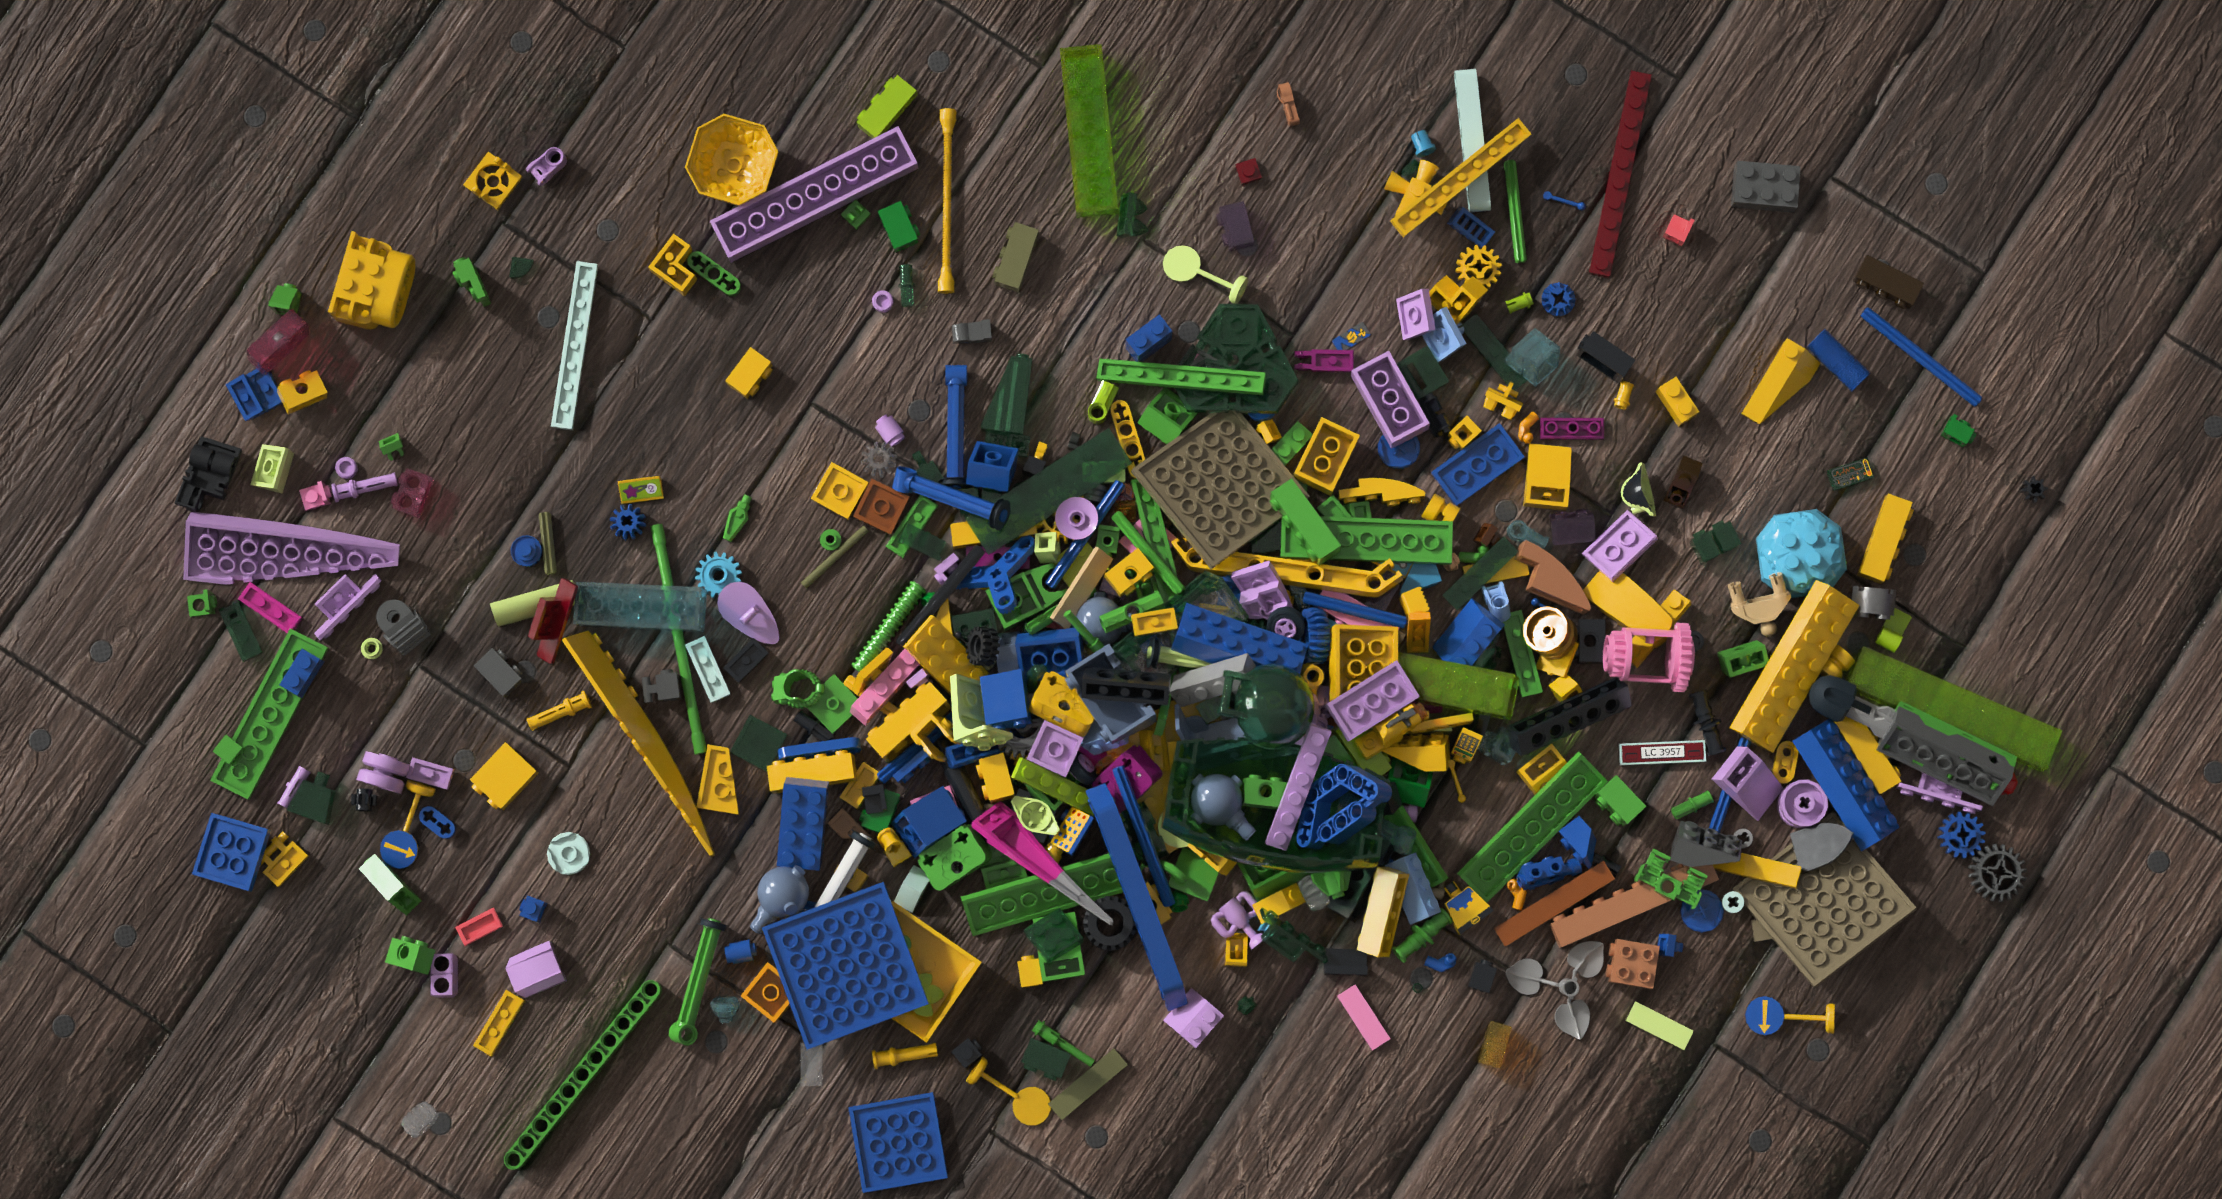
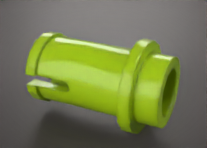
[1505,292,1534,314]

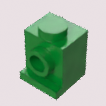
[1940,414,1977,447]

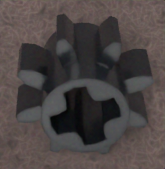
[2020,476,2048,504]
[351,788,378,812]

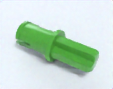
[1671,790,1714,820]

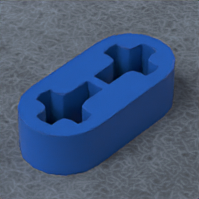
[419,806,456,839]

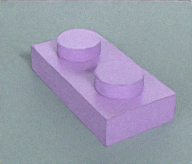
[406,757,454,790]

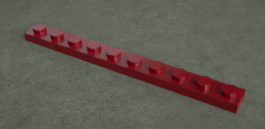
[1589,70,1652,278]

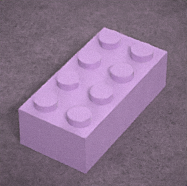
[1351,351,1430,449]

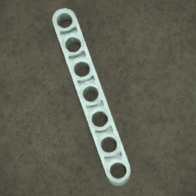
[1454,69,1491,212]

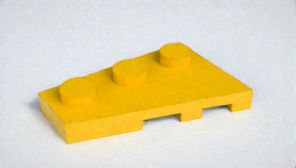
[696,744,739,815]

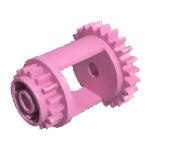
[1603,623,1695,692]

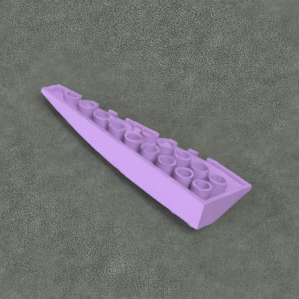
[183,512,400,585]

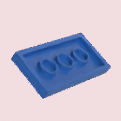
[1431,423,1525,506]

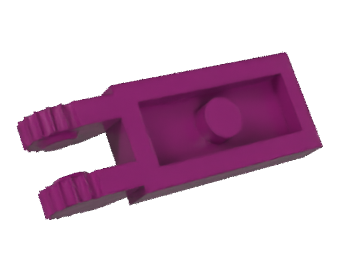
[1294,349,1354,372]

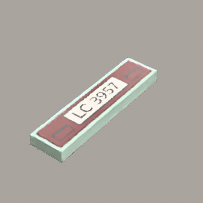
[1619,740,1706,766]

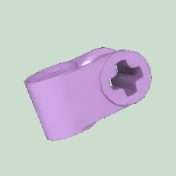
[526,147,567,186]

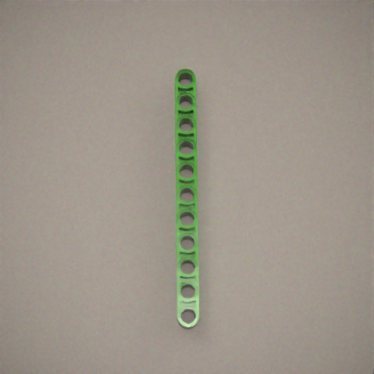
[504,980,662,1170]

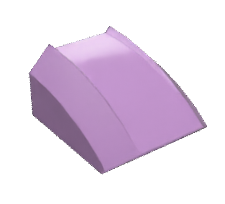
[506,941,567,998]

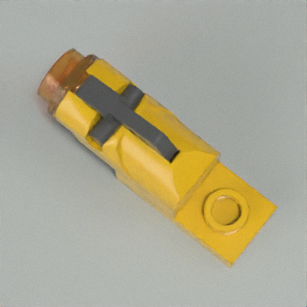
[1355,702,1428,760]

